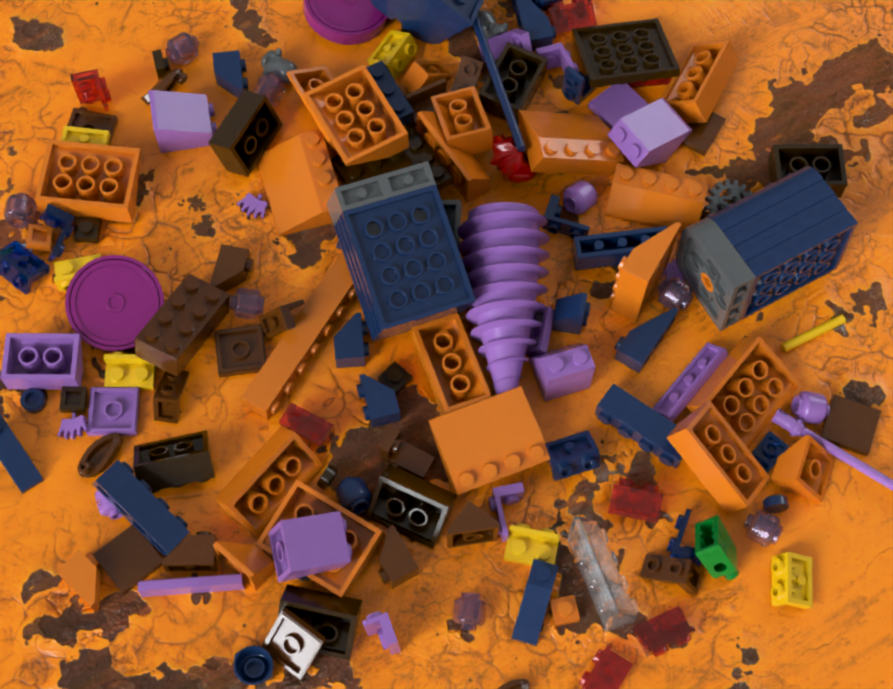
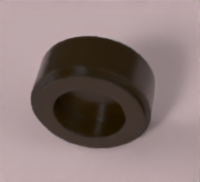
[317,464,338,490]

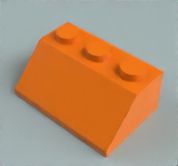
[431,86,493,155]

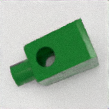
[695,515,739,580]

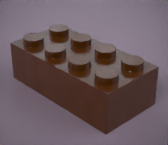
[135,274,230,377]

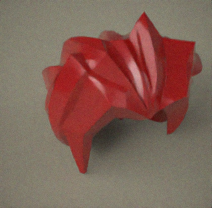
[489,134,537,185]

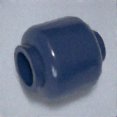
[336,477,372,515]

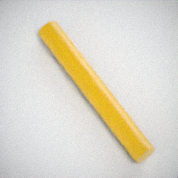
[780,314,846,352]

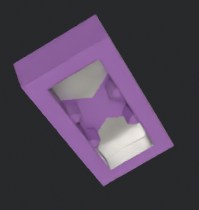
[525,306,555,357]

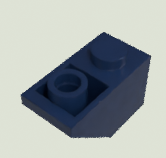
[212,50,249,98]
[552,293,590,335]
[334,312,369,368]
[356,374,401,428]

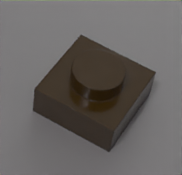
[152,50,170,79]
[73,217,102,243]
[378,361,412,396]
[59,386,88,413]

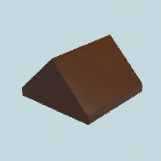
[447,501,499,548]

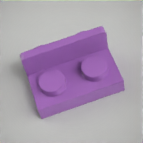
[362,611,401,655]

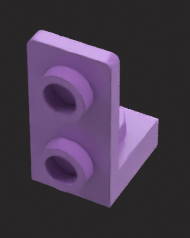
[478,28,533,63]
[536,42,579,73]
[488,482,524,542]

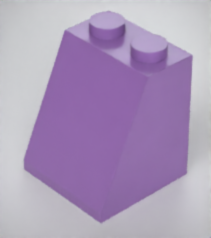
[148,90,217,153]
[607,98,692,168]
[528,344,595,402]
[268,511,352,583]

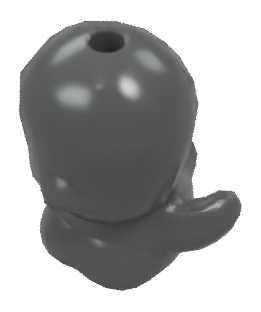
[478,10,508,38]
[261,48,298,84]

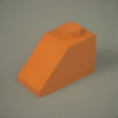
[400,61,453,93]
[56,550,101,612]

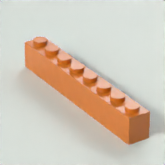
[241,252,357,420]

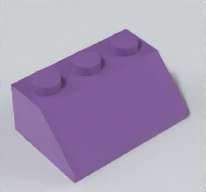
[0,333,83,390]

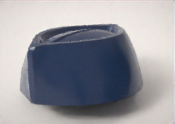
[234,645,274,685]

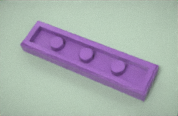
[652,342,728,422]
[138,574,245,597]

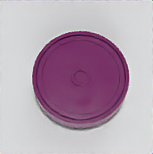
[303,0,389,45]
[65,255,165,353]

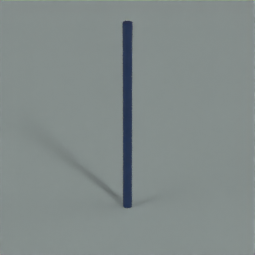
[473,14,526,152]

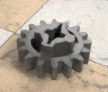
[704,179,752,217]

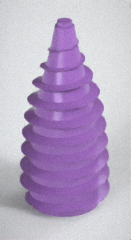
[458,202,550,395]

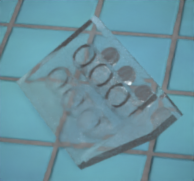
[567,516,639,632]

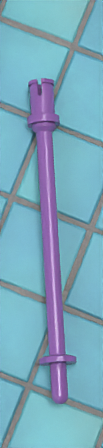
[771,408,893,491]

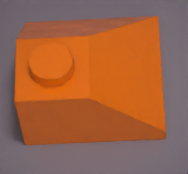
[771,435,835,503]
[213,541,276,590]

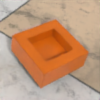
[26,224,53,252]
[549,595,580,627]

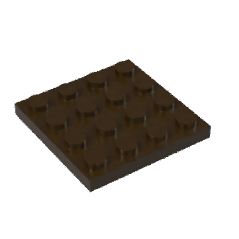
[572,18,680,88]
[330,123,454,191]

